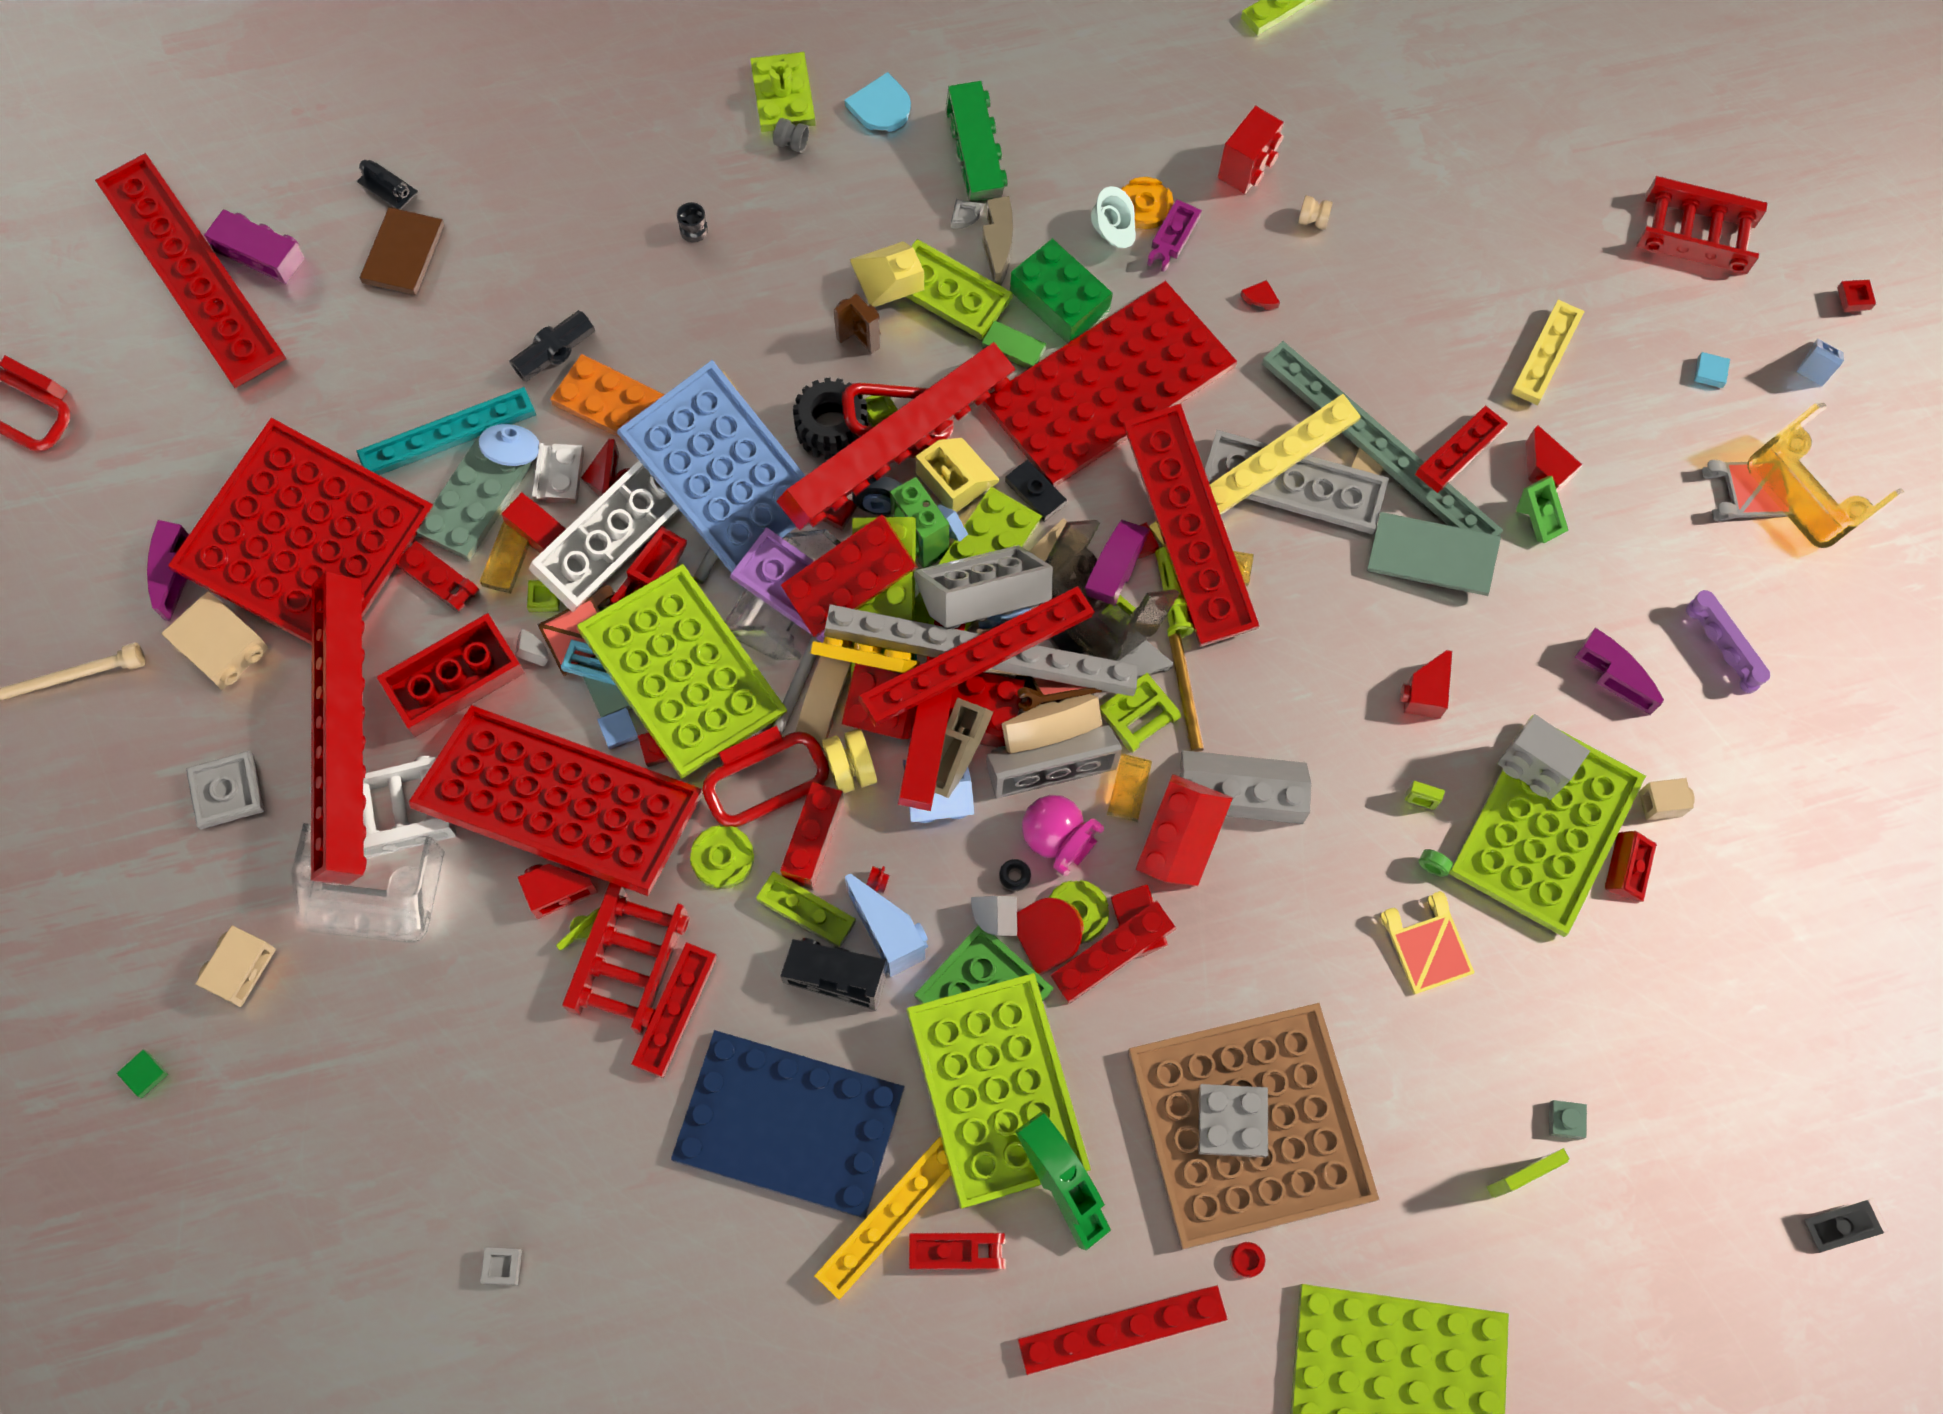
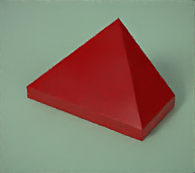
[581,439,619,498]

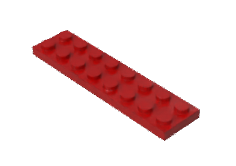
[1123,403,1260,647]

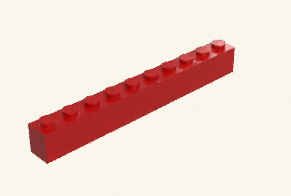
[776,342,1016,530]
[311,572,367,885]

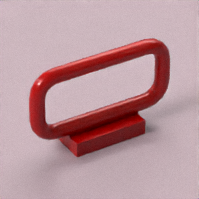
[0,355,71,452]
[842,383,954,458]
[702,725,829,827]

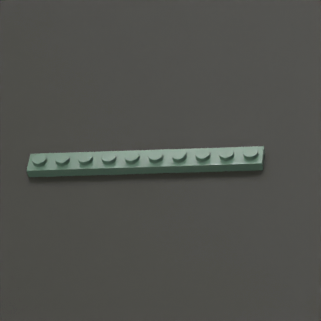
[1262,341,1503,536]

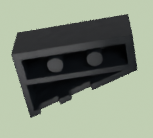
[780,938,888,1011]

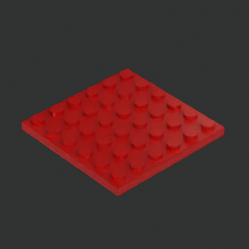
[168,417,433,645]

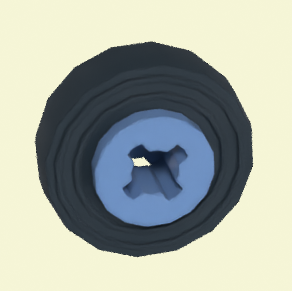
[852,476,902,515]

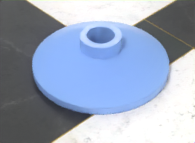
[479,424,539,466]

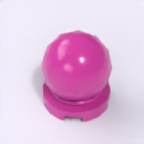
[1022,795,1104,876]

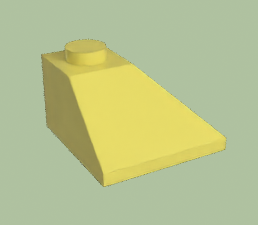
[850,241,924,307]

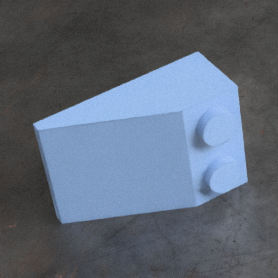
[844,873,928,977]

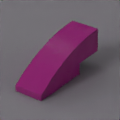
[1085,519,1150,606]
[147,520,189,621]
[1575,627,1664,715]

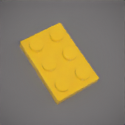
[810,637,920,673]

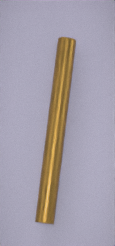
[1169,634,1204,752]

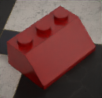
[1135,774,1233,886]

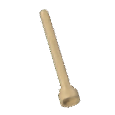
[0,642,145,701]

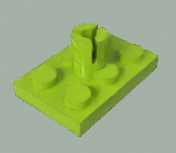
[750,52,816,132]

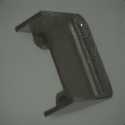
[1039,520,1180,661]

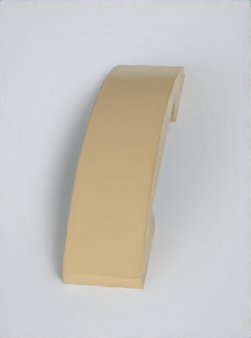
[795,644,852,750]

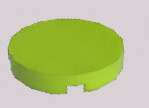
[690,825,754,889]
[1049,880,1109,945]

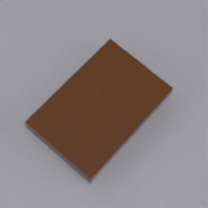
[359,207,445,295]

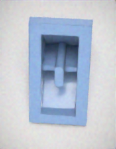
[1797,338,1844,386]

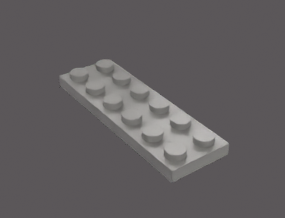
[1205,430,1389,534]

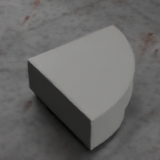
[951,199,984,229]
[515,629,549,666]

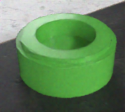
[1418,849,1453,877]

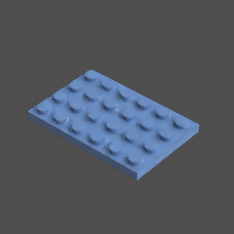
[617,360,805,573]

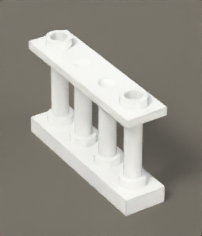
[309,756,457,859]

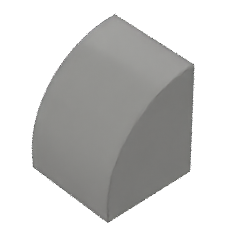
[971,896,1017,936]

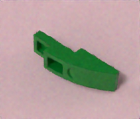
[1015,1112,1111,1250]

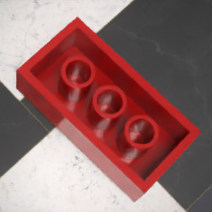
[376,613,525,737]

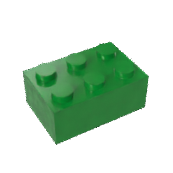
[1010,238,1113,344]

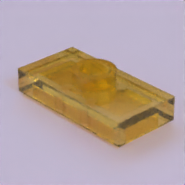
[1107,754,1152,822]

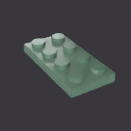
[417,436,532,561]

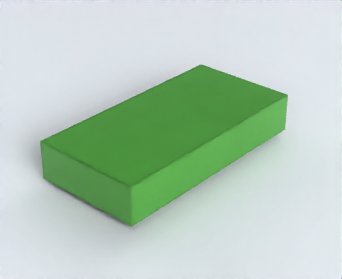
[982,321,1046,369]

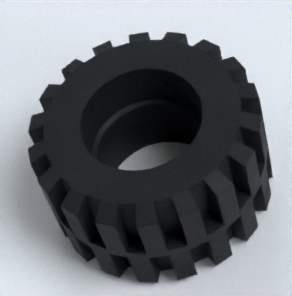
[793,377,868,460]

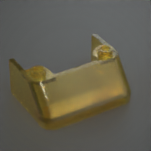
[1747,402,1905,548]

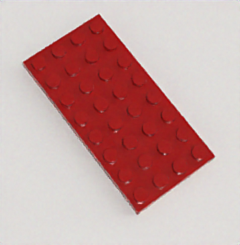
[982,280,1237,487]
[409,705,702,896]

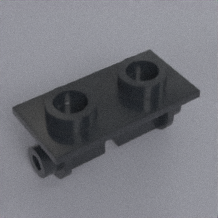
[357,160,418,210]

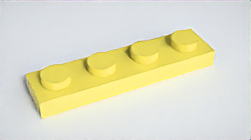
[1511,299,1585,406]

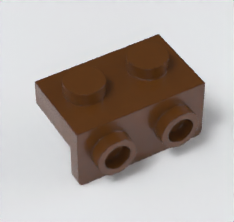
[834,293,881,354]

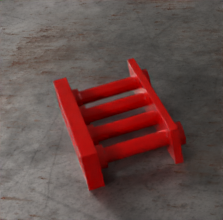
[1636,176,1768,274]
[562,883,690,1035]

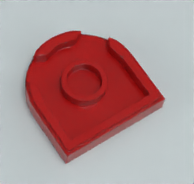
[1017,898,1084,975]

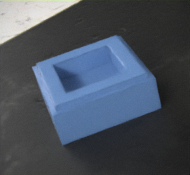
[597,708,638,750]

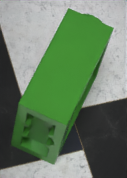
[890,477,949,568]

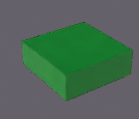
[116,1049,168,1098]

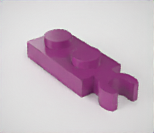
[1147,199,1202,272]

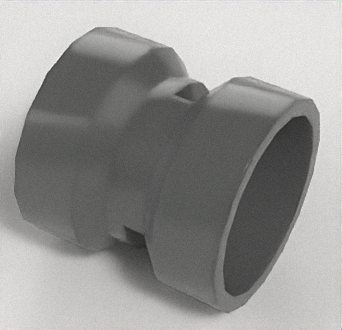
[773,118,809,153]

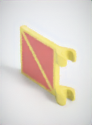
[1380,891,1475,995]

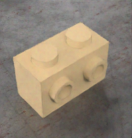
[195,925,276,1008]

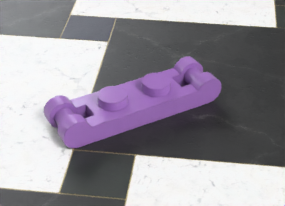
[1686,590,1770,693]

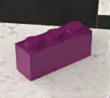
[204,209,305,284]

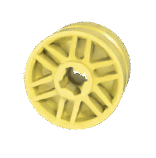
[822,729,877,794]

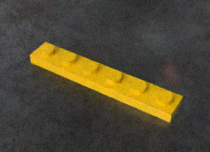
[814,1136,951,1300]

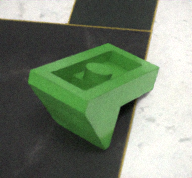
[1516,476,1569,543]

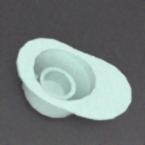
[1091,186,1136,249]

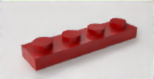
[1415,405,1508,493]
[1050,900,1177,1003]
[631,942,717,1078]

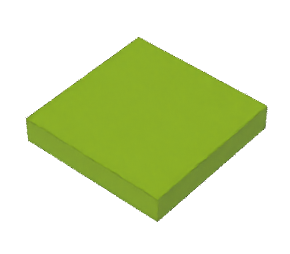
[1486,1148,1570,1198]

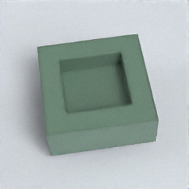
[1549,1100,1587,1139]

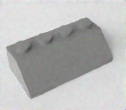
[914,545,1053,628]
[986,725,1122,799]
[1180,750,1311,824]

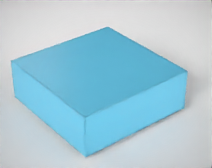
[1694,352,1730,388]

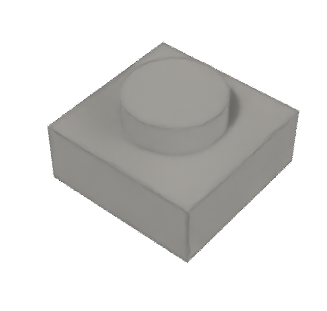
[480,1247,522,1286]

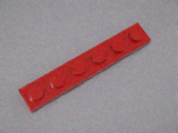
[1018,1285,1228,1375]

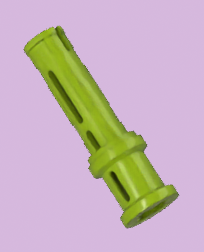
[1155,547,1195,638]

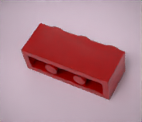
[780,782,844,890]

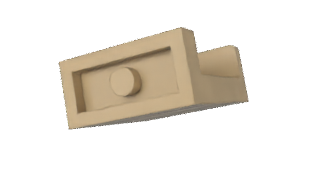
[161,591,268,690]

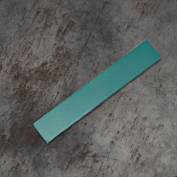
[356,387,536,475]

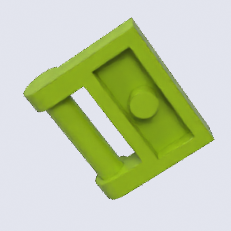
[1100,673,1181,753]

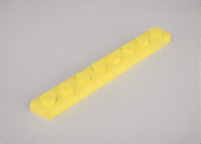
[1149,394,1361,547]

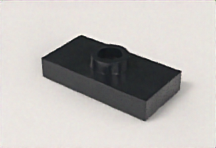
[1005,459,1067,522]

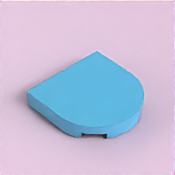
[845,72,911,132]

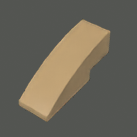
[1002,694,1102,754]

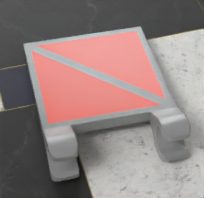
[1702,460,1794,521]

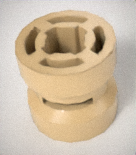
[1298,195,1333,230]

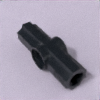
[509,310,595,382]

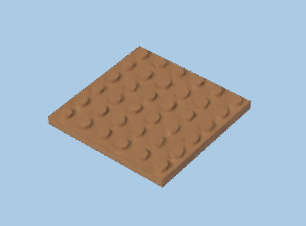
[1128,1003,1380,1250]

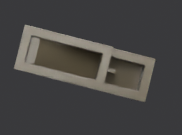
[982,196,1013,286]
[934,698,993,798]

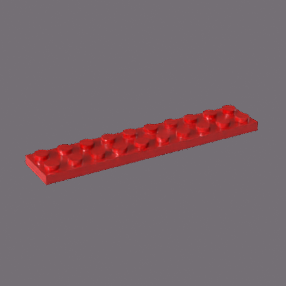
[95,153,287,388]

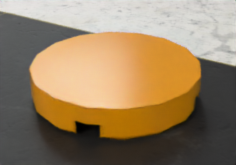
[1121,177,1174,230]

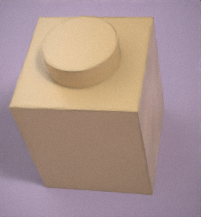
[1639,778,1695,821]

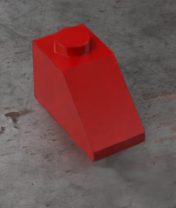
[1526,425,1582,492]
[1400,650,1453,719]
[518,864,598,919]

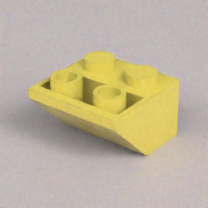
[915,438,999,512]

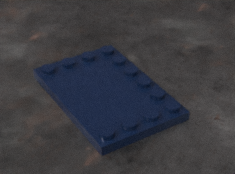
[671,1030,905,1219]

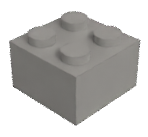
[1497,714,1590,800]

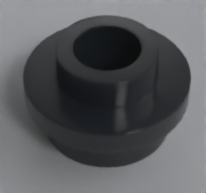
[999,859,1031,891]

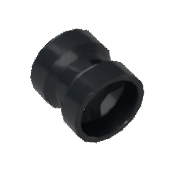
[677,202,708,243]

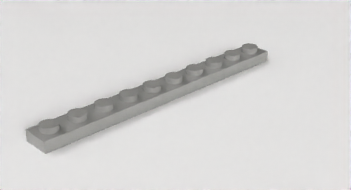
[824,605,1138,697]

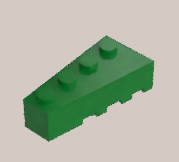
[945,81,1008,202]

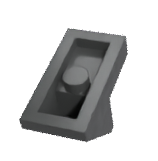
[1804,1197,1889,1253]

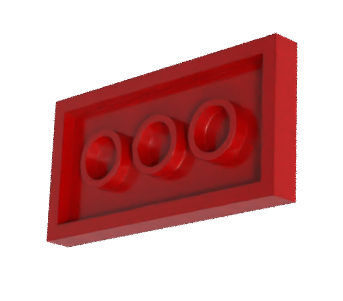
[781,514,918,637]

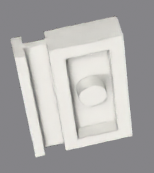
[532,443,584,504]

